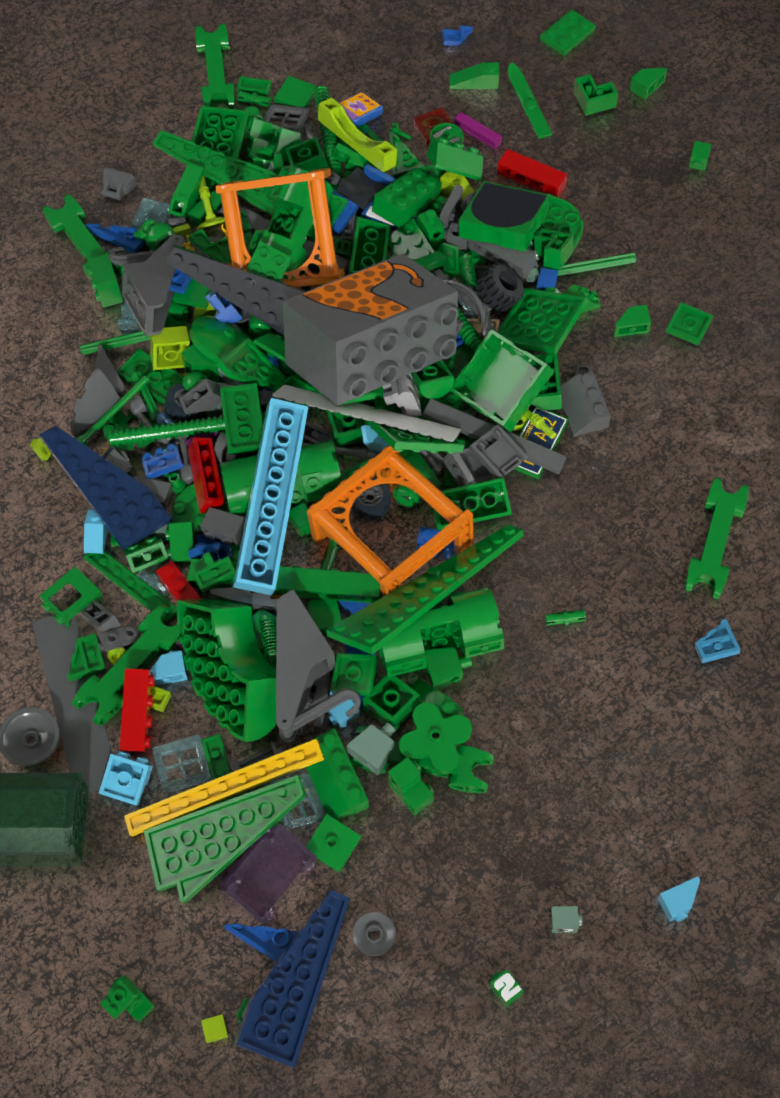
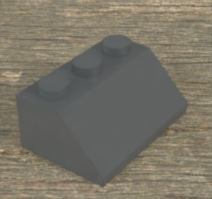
[561,371,611,437]

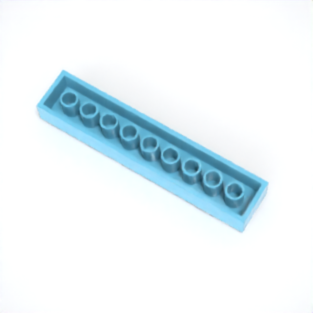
[233,398,308,595]

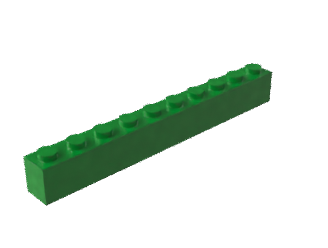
[187,557,382,604]

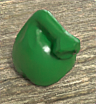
[133,219,175,251]

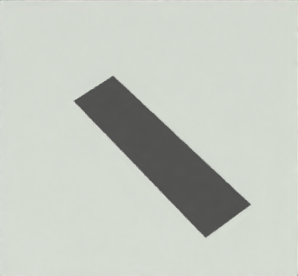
[32,615,112,797]

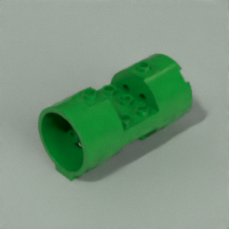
[245,165,334,279]
[220,440,342,516]
[378,587,504,677]

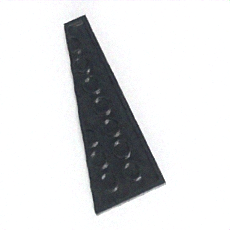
[166,245,307,335]

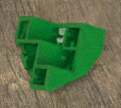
[245,116,301,170]

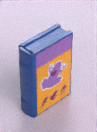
[339,92,383,128]

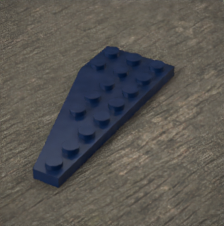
[40,426,172,550]
[233,890,350,1068]

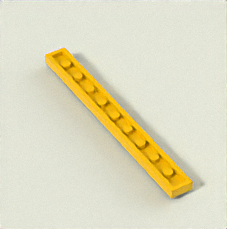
[124,739,324,837]

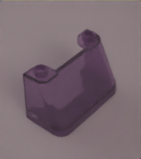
[217,824,317,924]

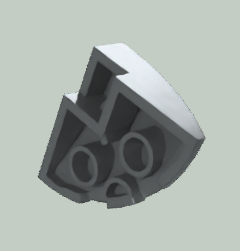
[70,368,124,437]

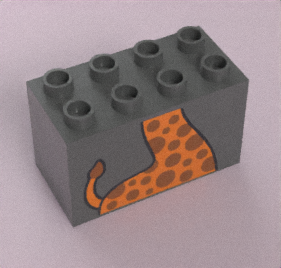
[283,253,458,406]

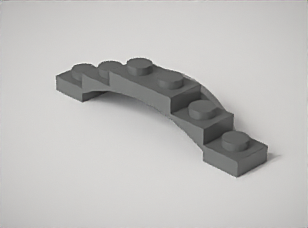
[434,269,494,340]

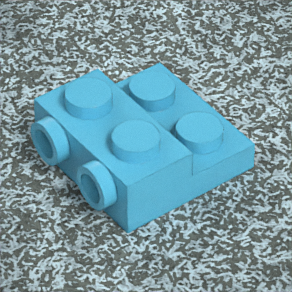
[99,751,153,806]

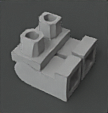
[383,373,422,417]

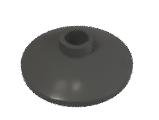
[353,912,396,956]

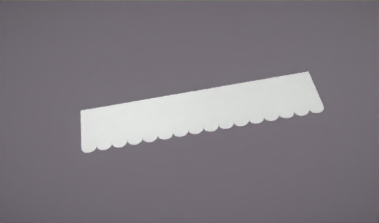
[272,385,462,442]

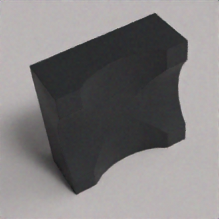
[336,167,385,210]

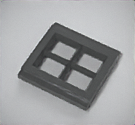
[263,104,310,133]

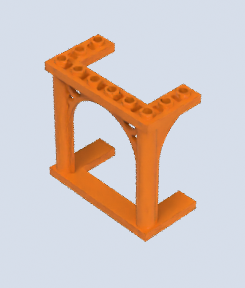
[216,168,346,289]
[307,446,474,597]

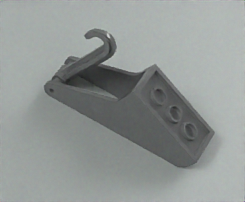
[108,235,184,337]
[276,590,361,743]

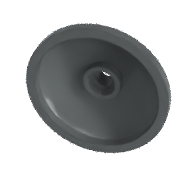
[0,707,60,766]

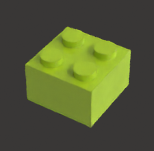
[150,326,190,370]

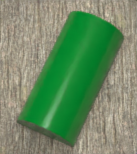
[348,216,390,275]
[411,359,454,399]
[430,477,512,530]

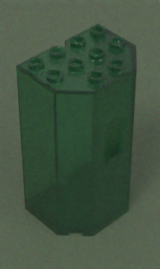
[0,773,90,866]

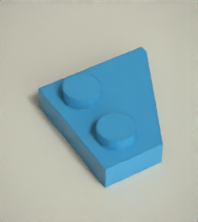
[695,619,740,663]

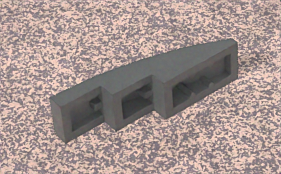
[210,587,278,612]
[311,673,329,734]

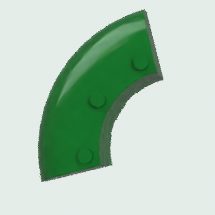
[177,599,276,742]

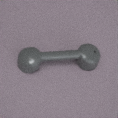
[129,395,176,446]
[174,435,194,485]

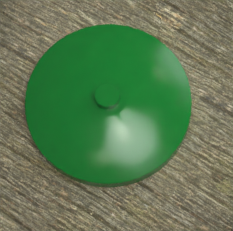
[189,315,254,363]

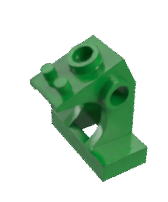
[100,975,155,1023]

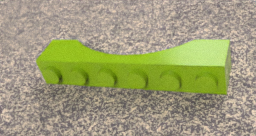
[318,97,397,172]

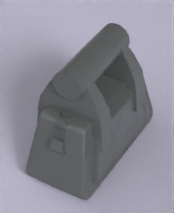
[101,167,137,200]

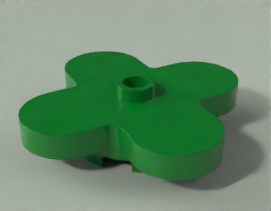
[399,702,472,774]

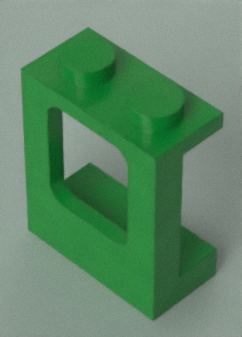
[39,566,103,629]

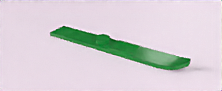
[508,63,552,139]

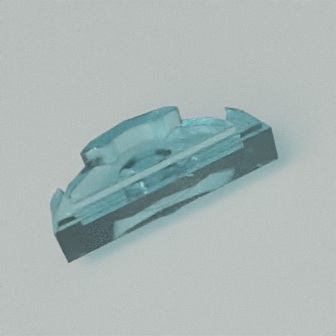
[136,570,169,598]

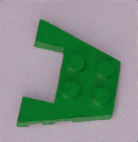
[188,210,253,265]

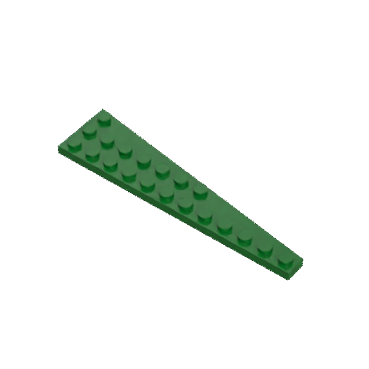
[152,130,349,242]
[326,525,523,655]

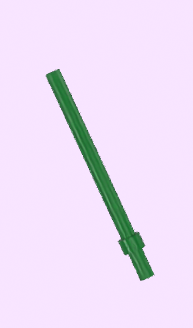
[76,375,150,445]

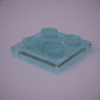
[131,198,173,229]

